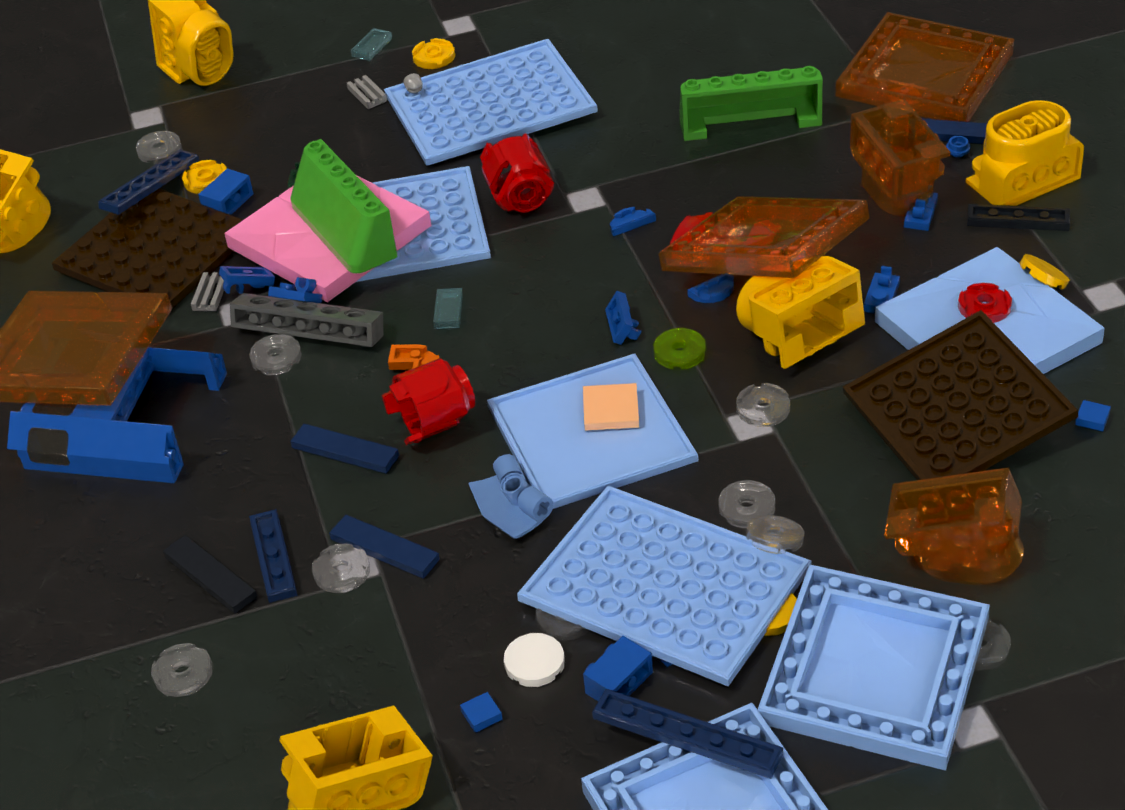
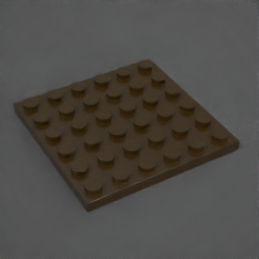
[52,189,243,315]
[843,310,1078,499]

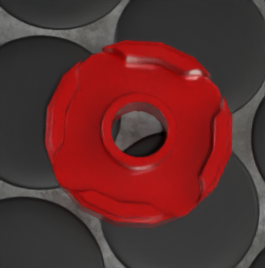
[958,283,1012,323]

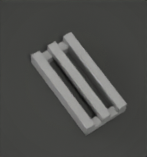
[347,75,387,109]
[191,272,224,311]

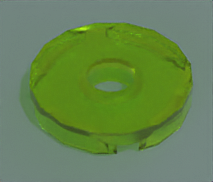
[653,328,706,369]

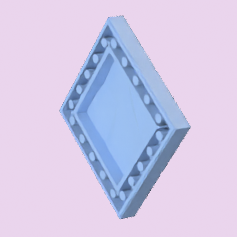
[875,247,1105,374]
[757,564,990,771]
[581,703,828,810]

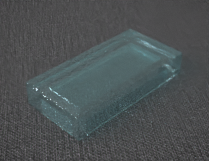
[351,28,392,61]
[433,288,463,329]

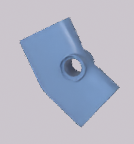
[469,454,553,539]

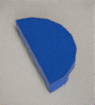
[610,207,656,237]
[687,271,734,303]

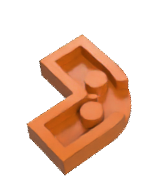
[388,344,439,370]

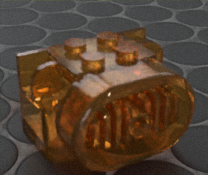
[850,99,951,216]
[884,468,1024,585]

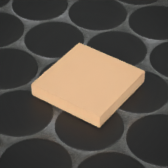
[583,383,639,431]

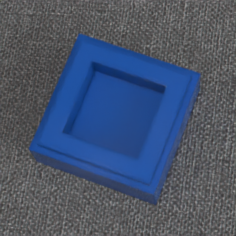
[1075,400,1111,432]
[460,692,503,733]

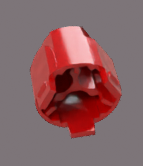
[480,133,554,212]
[382,358,475,445]

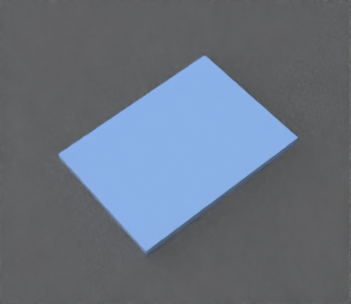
[384,39,598,166]
[295,166,491,290]
[517,486,812,686]

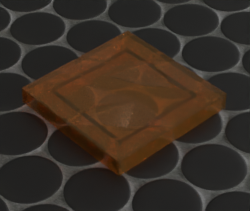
[835,12,1014,122]
[659,196,870,278]
[0,291,172,406]

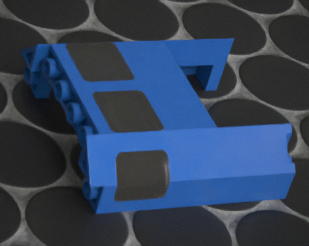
[7,340,227,483]

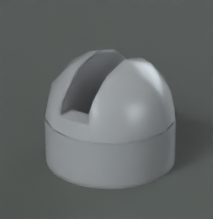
[403,73,423,93]

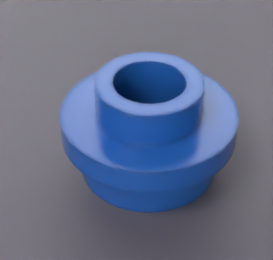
[946,136,970,157]

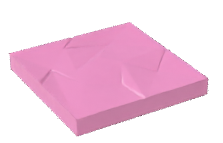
[224,175,431,303]

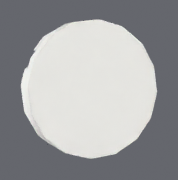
[504,633,565,687]

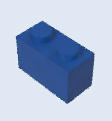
[198,168,253,215]
[583,636,653,701]

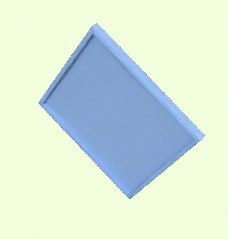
[487,354,698,509]

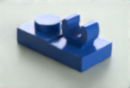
[904,190,938,231]
[219,266,275,294]
[864,266,900,313]
[268,277,322,303]
[605,291,641,345]

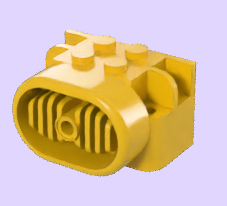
[148,0,233,86]
[966,100,1084,206]
[0,149,51,253]
[736,256,865,369]
[279,706,433,810]

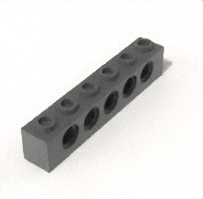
[230,293,384,347]

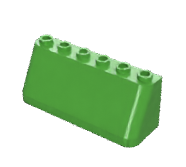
[680,66,823,141]
[290,139,398,274]

